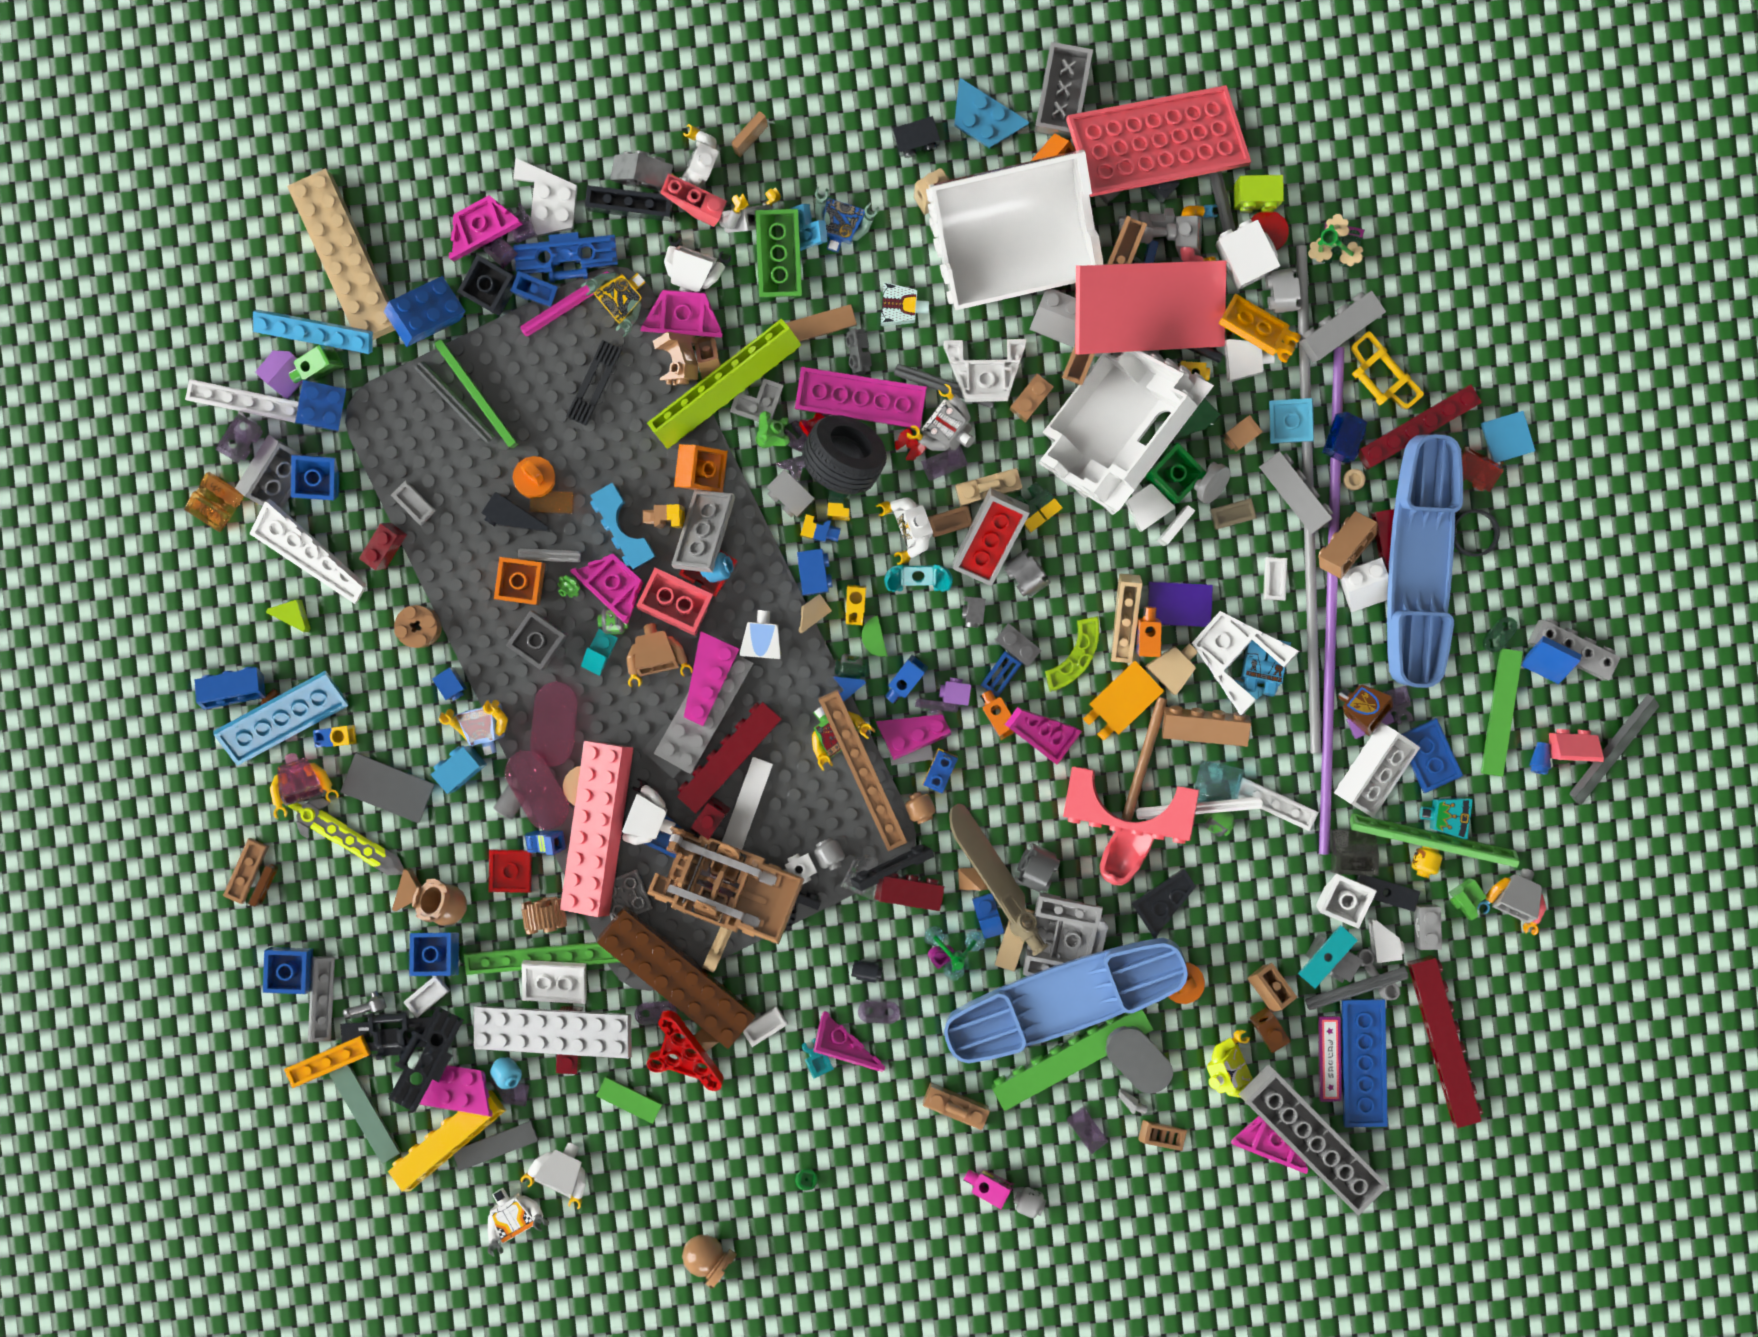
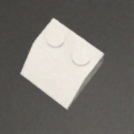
[1339,558,1388,613]
[1316,874,1377,929]

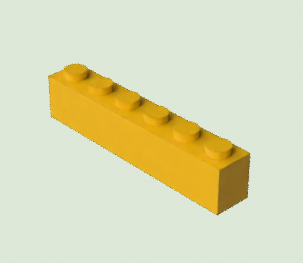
[388,1090,506,1192]

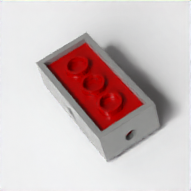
[953,488,1030,586]

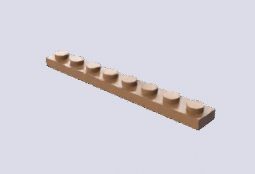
[818,690,907,851]

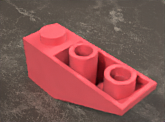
[660,173,727,227]

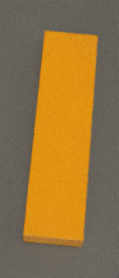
[284,1035,371,1088]

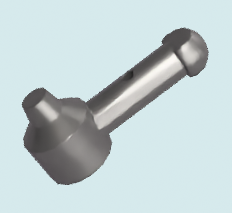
[343,991,387,1018]

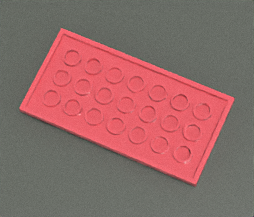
[1066,85,1251,197]

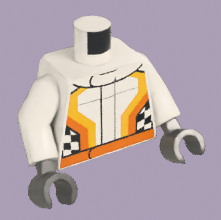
[488,1188,549,1257]

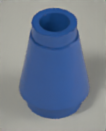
[1529,742,1551,774]

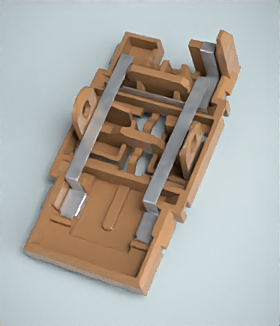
[647,825,804,945]

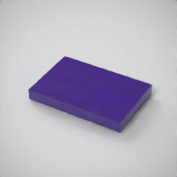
[1147,582,1213,627]

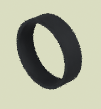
[1454,510,1500,557]

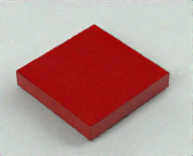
[489,849,532,893]

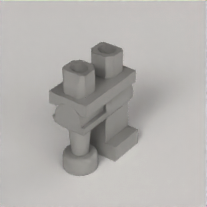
[1118,208,1176,244]

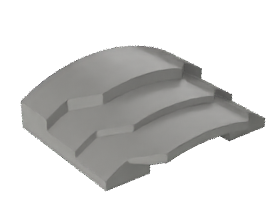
[1023,892,1108,976]

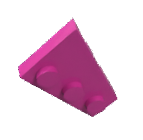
[876,714,951,760]

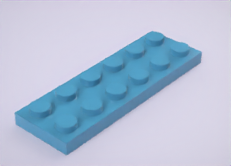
[214,670,348,766]

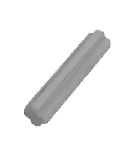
[518,548,581,562]

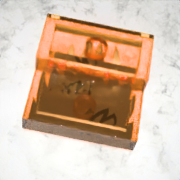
[184,472,244,532]

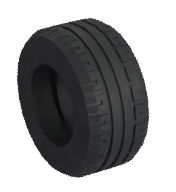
[802,415,887,495]

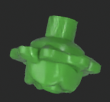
[558,575,580,598]

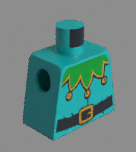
[1419,798,1473,839]

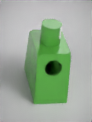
[289,345,344,384]

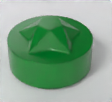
[795,1169,818,1191]

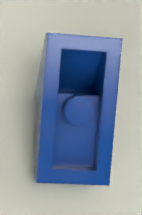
[510,271,558,307]
[833,677,866,702]
[972,893,1004,939]

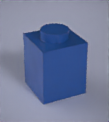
[432,667,467,701]

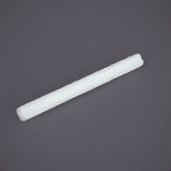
[1136,797,1264,820]

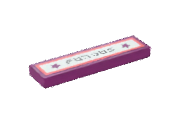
[1318,1016,1342,1102]

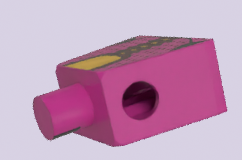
[963,1169,1014,1209]

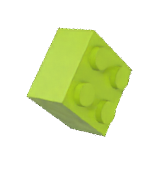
[1234,175,1284,213]

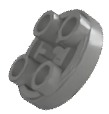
[1194,462,1231,504]

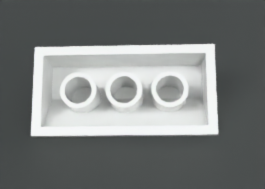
[1334,722,1420,818]

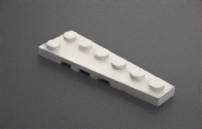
[250,499,367,604]

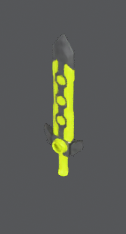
[281,791,404,875]

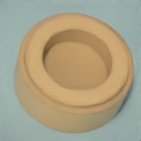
[1343,469,1365,491]

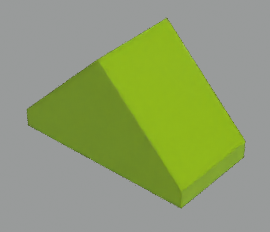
[266,600,311,632]

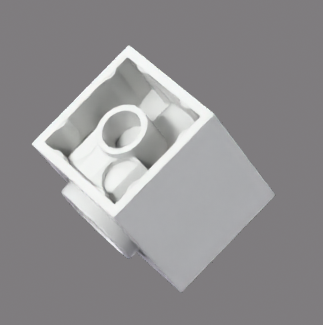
[1215,219,1280,291]

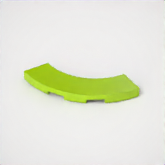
[1045,616,1099,692]

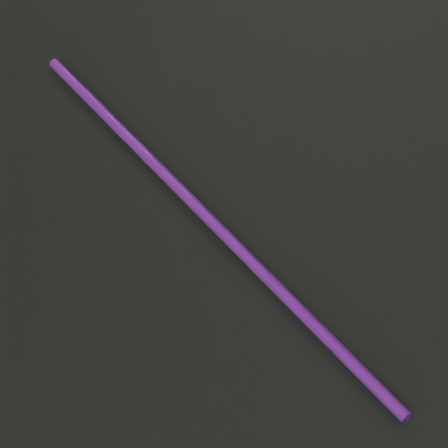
[1319,347,1345,855]

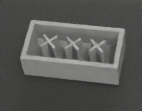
[1034,42,1093,139]

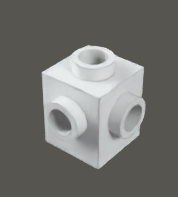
[783,853,817,884]

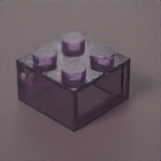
[216,411,263,463]

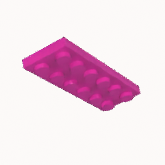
[795,367,927,429]

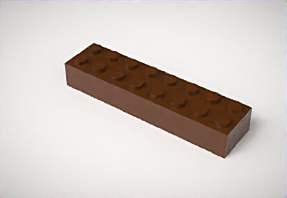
[597,906,756,1049]

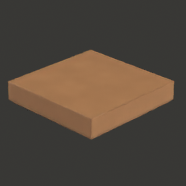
[732,112,768,157]

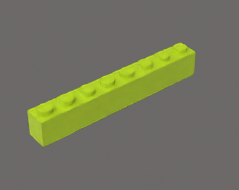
[647,319,801,449]

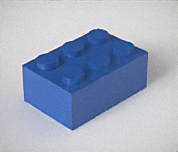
[384,276,466,347]

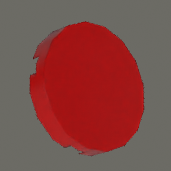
[1251,212,1289,251]

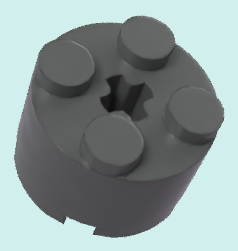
[1015,843,1060,892]

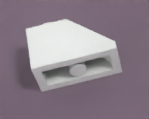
[1368,918,1405,963]

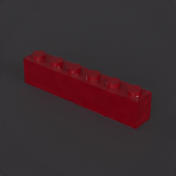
[1355,384,1482,469]
[677,702,783,814]

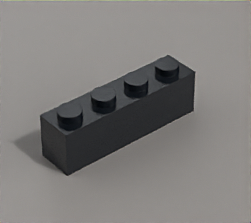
[585,185,674,222]

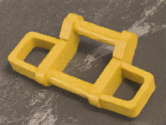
[1351,332,1424,410]

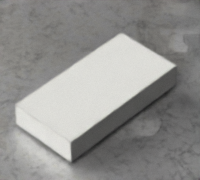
[1263,557,1287,601]
[403,976,450,1018]
[743,1006,788,1047]

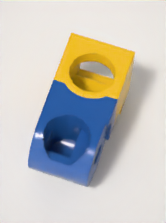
[313,725,357,747]

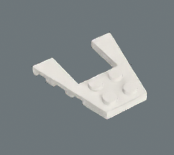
[1192,611,1299,715]

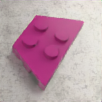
[449,195,523,262]
[640,289,723,338]
[570,554,643,624]
[419,1065,493,1117]
[1231,1116,1308,1174]

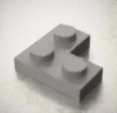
[730,378,784,422]

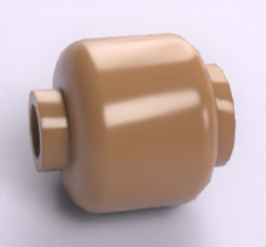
[905,791,936,824]

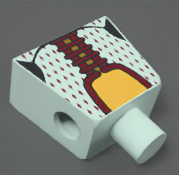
[881,283,929,326]

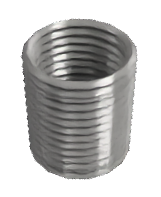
[493,785,527,820]

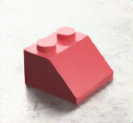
[1549,729,1604,762]

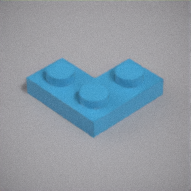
[790,204,827,251]

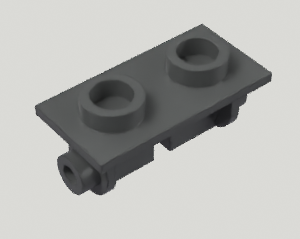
[846,328,872,374]

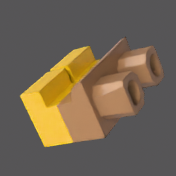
[643,504,685,529]

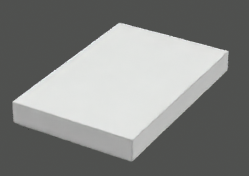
[522,960,587,1004]

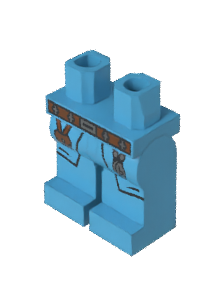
[1241,640,1291,697]

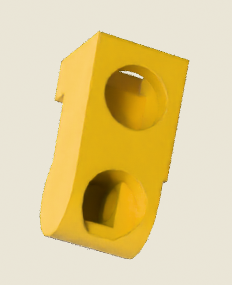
[846,585,866,626]

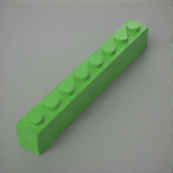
[991,1009,1153,1111]

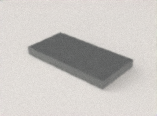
[340,753,435,823]

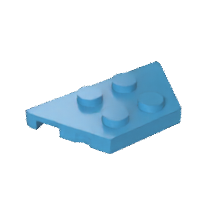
[954,78,1029,149]

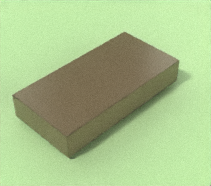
[1210,498,1257,530]

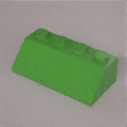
[755,209,802,298]

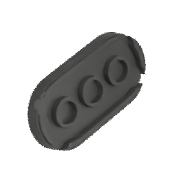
[1105,1026,1173,1093]

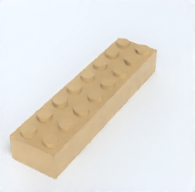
[287,168,395,340]

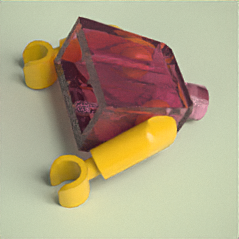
[270,753,339,819]

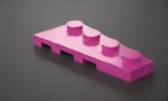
[684,631,740,726]

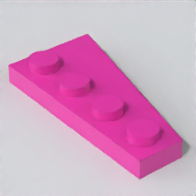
[1005,707,1082,765]

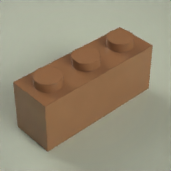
[1318,511,1377,579]

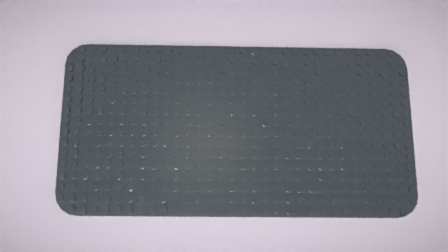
[345,266,916,991]

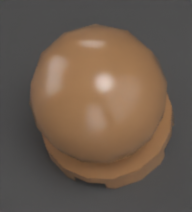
[412,879,467,926]
[682,1234,737,1289]

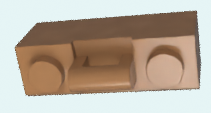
[923,1082,990,1130]

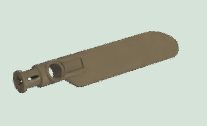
[949,804,1049,956]

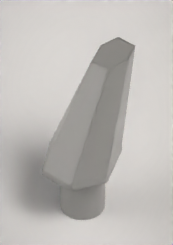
[1118,1088,1148,1114]

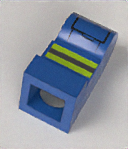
[525,831,566,855]

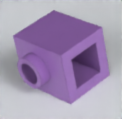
[939,678,971,706]

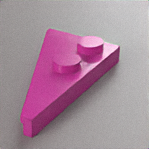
[813,1011,885,1072]

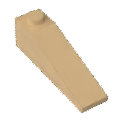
[1111,574,1142,663]

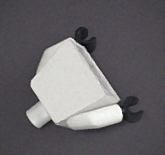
[664,235,731,292]
[620,778,676,845]

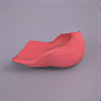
[1100,828,1154,886]

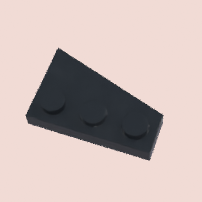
[1131,868,1196,939]

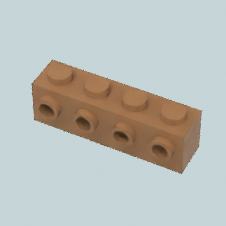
[1161,706,1251,747]

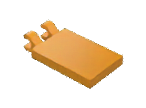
[1218,293,1301,363]
[1083,660,1164,740]

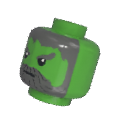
[598,607,629,634]
[1203,811,1236,837]

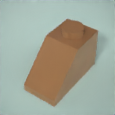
[695,336,721,380]
[1223,415,1263,451]

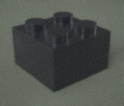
[457,255,516,316]

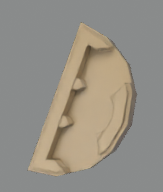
[563,766,581,806]

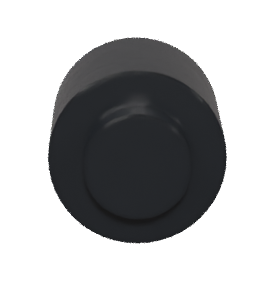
[851,959,883,983]

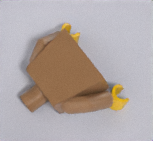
[627,623,693,687]

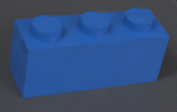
[194,666,266,710]

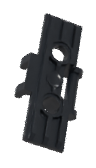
[388,1006,464,1112]
[340,1010,443,1060]

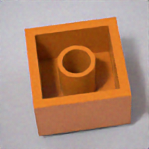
[494,557,546,605]

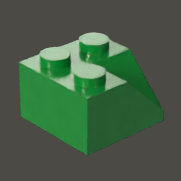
[1144,443,1207,504]

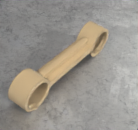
[702,893,737,973]

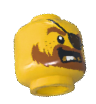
[1411,846,1442,878]

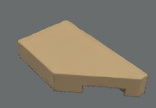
[799,594,832,634]

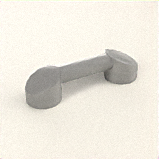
[1356,949,1400,1000]

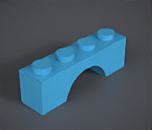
[590,483,657,570]

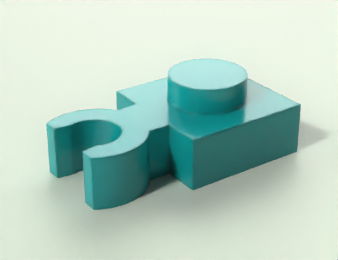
[802,1038,833,1079]

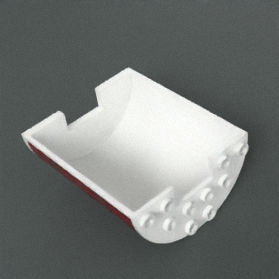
[926,149,1104,310]

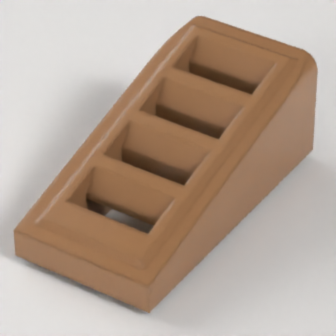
[1139,1120,1187,1151]

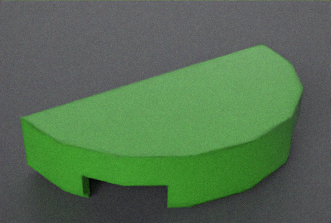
[862,615,887,657]

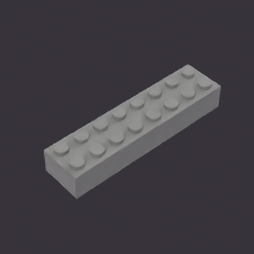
[1238,1064,1388,1216]

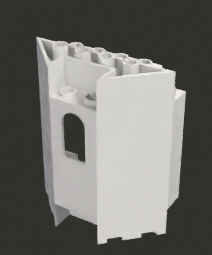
[1039,351,1214,515]

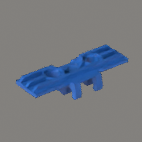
[513,232,618,283]

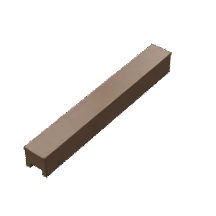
[1062,216,1147,385]

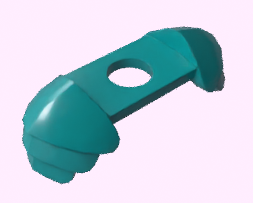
[884,564,953,592]

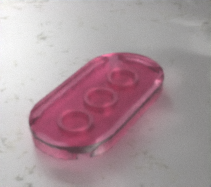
[530,682,578,767]
[505,751,569,830]

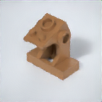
[653,332,698,386]

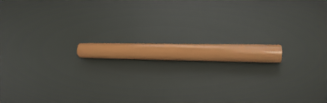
[1121,697,1167,821]

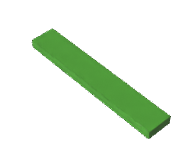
[435,339,519,449]
[1480,648,1523,777]

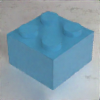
[430,745,487,794]

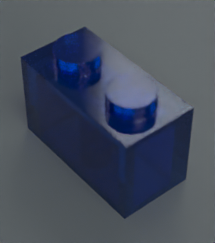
[1322,412,1367,463]

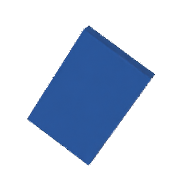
[1401,718,1463,793]

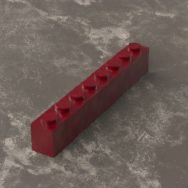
[1407,955,1483,1128]

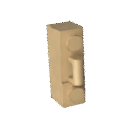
[955,468,1022,507]

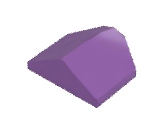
[255,350,303,399]

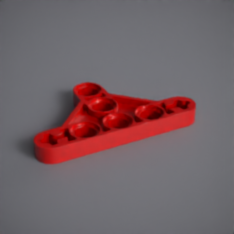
[646,1010,724,1091]

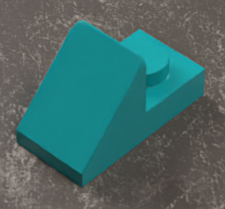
[581,629,619,676]

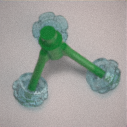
[924,926,985,981]

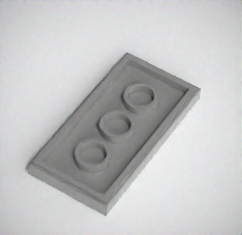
[671,490,735,573]

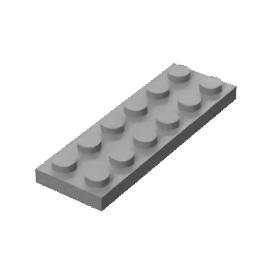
[654,654,754,774]

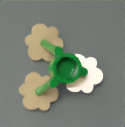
[1308,214,1363,266]

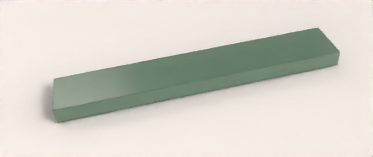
[323,1043,401,1164]

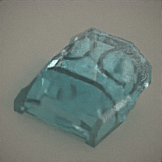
[1195,760,1245,803]

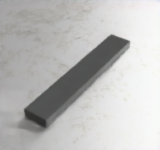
[1570,694,1659,805]

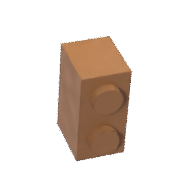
[1009,374,1053,423]
[1247,963,1297,1012]

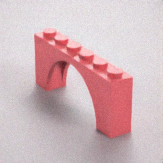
[1063,766,1200,844]

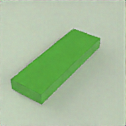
[596,1076,662,1124]

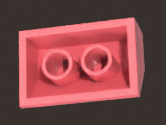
[637,568,713,636]

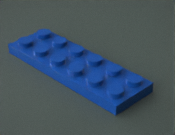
[1341,999,1388,1127]

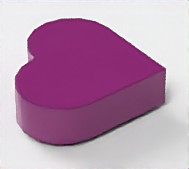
[928,945,955,969]

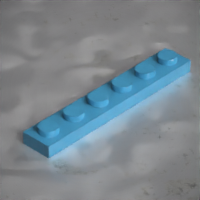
[253,309,373,354]

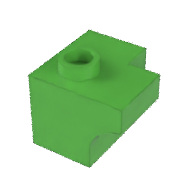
[1449,878,1487,920]

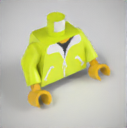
[1207,1030,1253,1098]

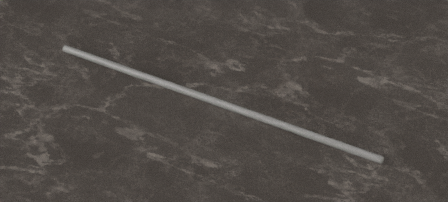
[1296,245,1321,753]

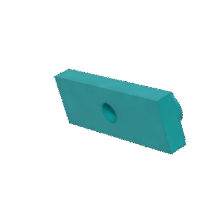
[1298,925,1358,989]

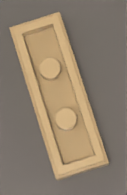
[994,908,1034,972]

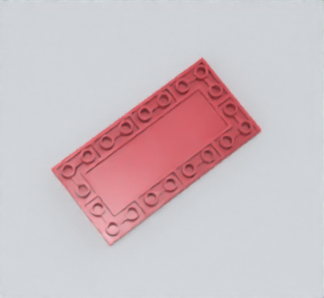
[1075,260,1227,354]

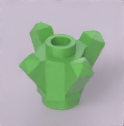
[755,411,790,448]

